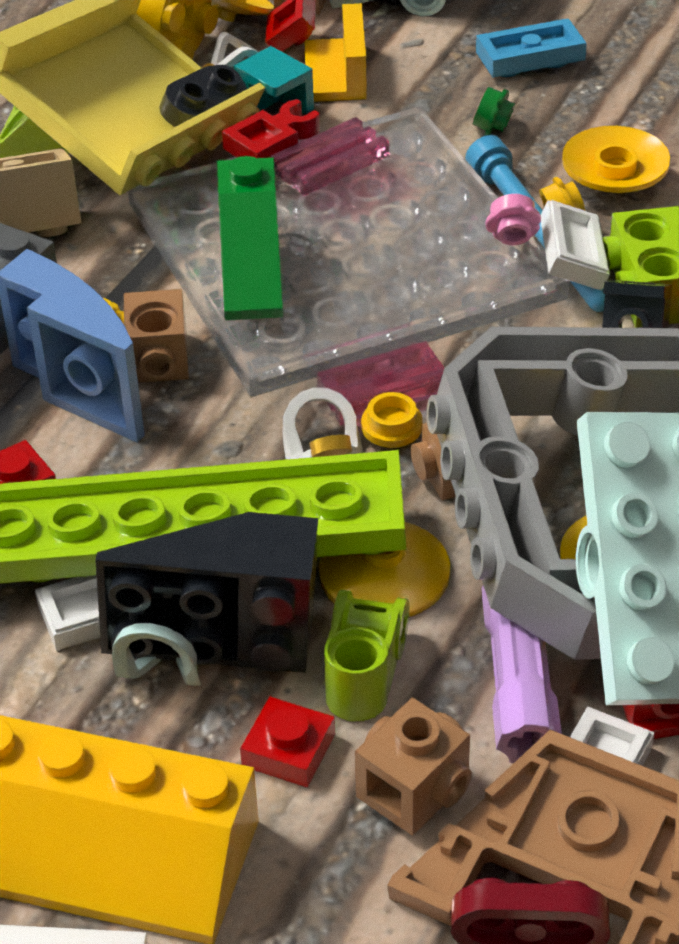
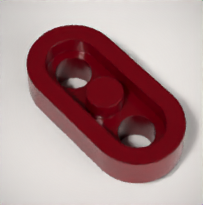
[451,878,610,944]

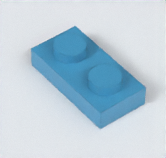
[476,18,587,78]

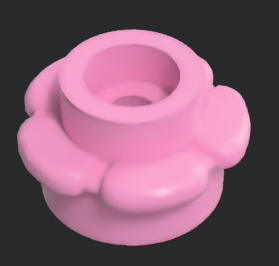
[485,194,542,246]

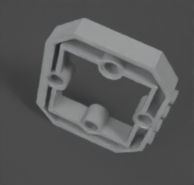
[427,326,679,660]

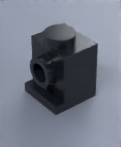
[602,280,672,328]

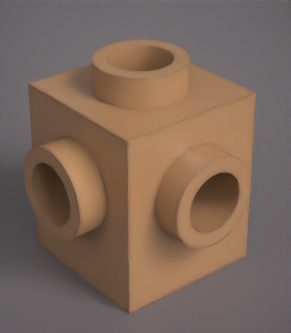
[355,697,472,836]

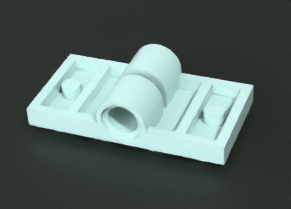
[576,412,679,706]

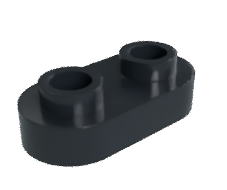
[159,65,247,127]

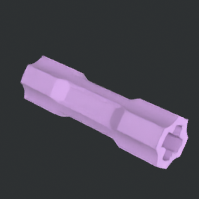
[481,585,562,763]

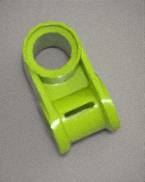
[324,589,410,721]

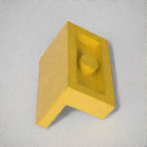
[305,3,367,102]

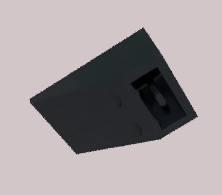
[95,512,319,673]

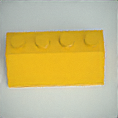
[0,715,259,944]

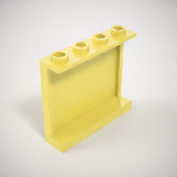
[0,0,265,195]

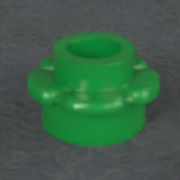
[472,87,515,136]

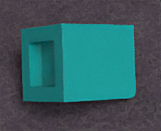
[234,46,314,115]

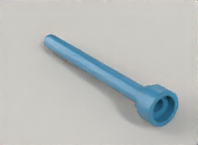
[465,135,605,312]

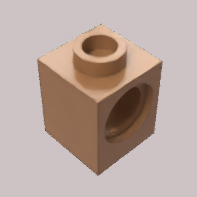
[124,289,189,383]

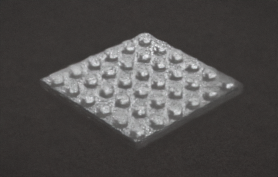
[128,106,570,398]

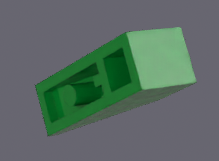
[217,156,283,321]

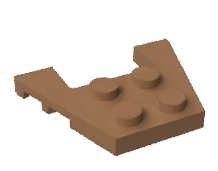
[387,730,679,944]

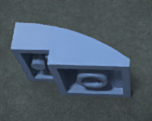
[0,249,145,443]

